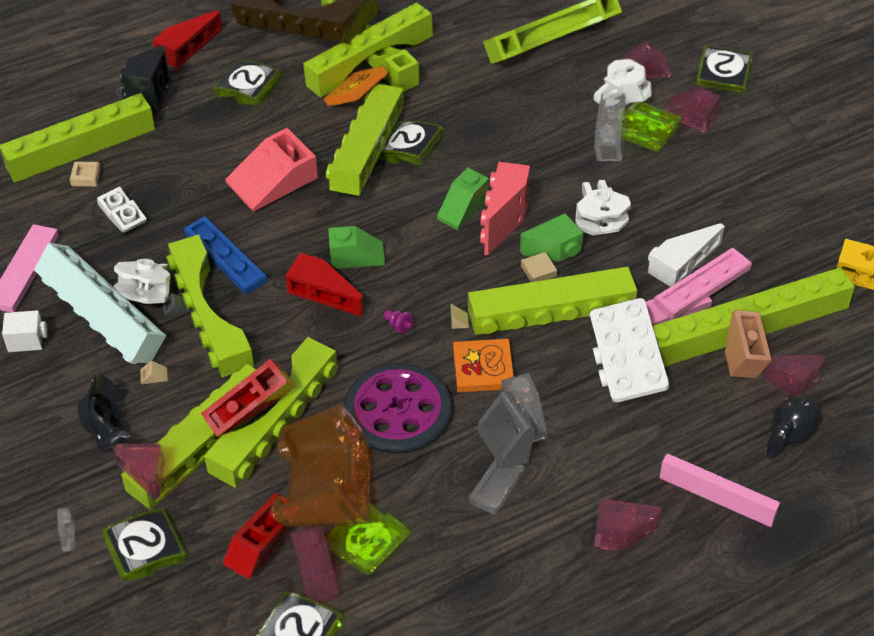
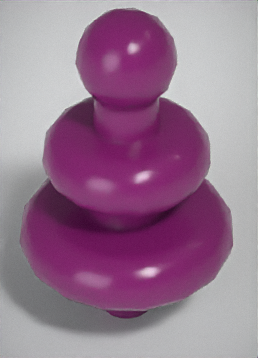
[383,310,413,334]

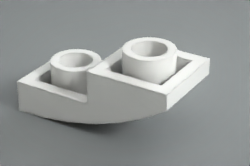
[97,187,147,233]

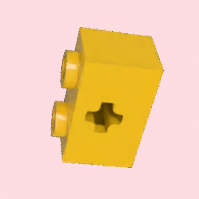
[836,239,874,290]

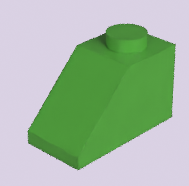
[437,168,489,230]
[520,214,583,261]
[328,226,385,269]

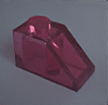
[661,87,720,132]
[594,499,661,551]
[291,526,339,604]

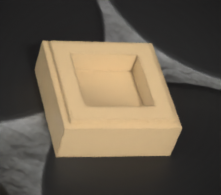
[70,162,101,187]
[521,252,557,282]

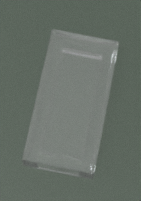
[469,459,524,515]

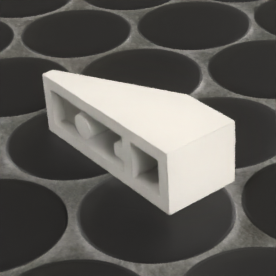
[648,224,725,287]

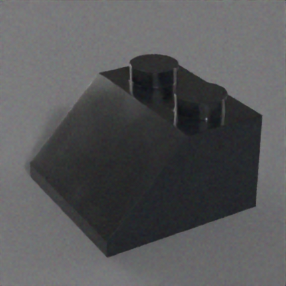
[120,45,171,115]

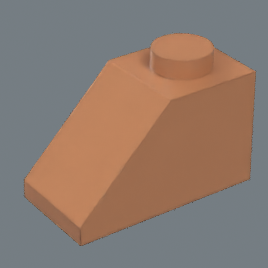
[725,310,772,378]

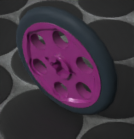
[343,363,453,454]

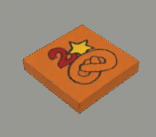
[324,66,387,106]
[453,339,514,392]

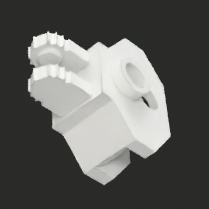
[594,59,652,110]
[575,180,631,235]
[113,259,170,304]

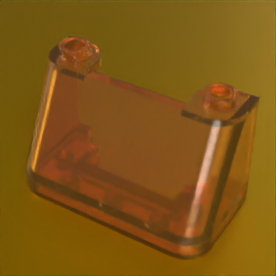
[271,404,371,526]

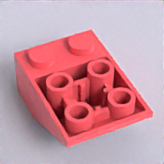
[225,128,318,212]
[480,162,530,255]

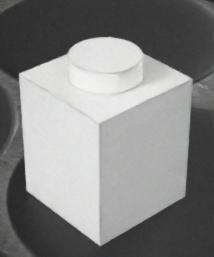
[2,311,47,352]

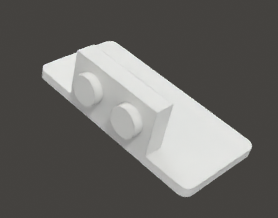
[590,298,669,402]

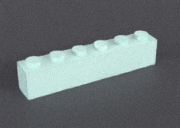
[34,243,166,364]

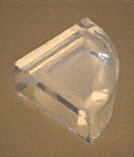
[57,508,75,552]

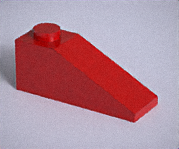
[153,10,223,69]
[286,253,364,317]
[201,359,296,437]
[223,493,301,579]

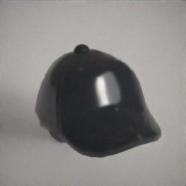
[78,374,132,451]
[767,393,822,459]

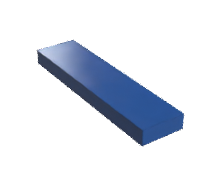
[184,217,268,295]

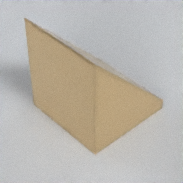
[451,304,469,329]
[140,361,168,384]

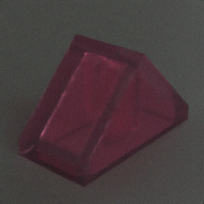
[620,40,671,78]
[763,354,825,396]
[112,444,165,500]

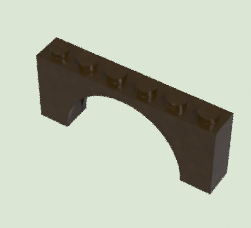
[231,0,380,43]

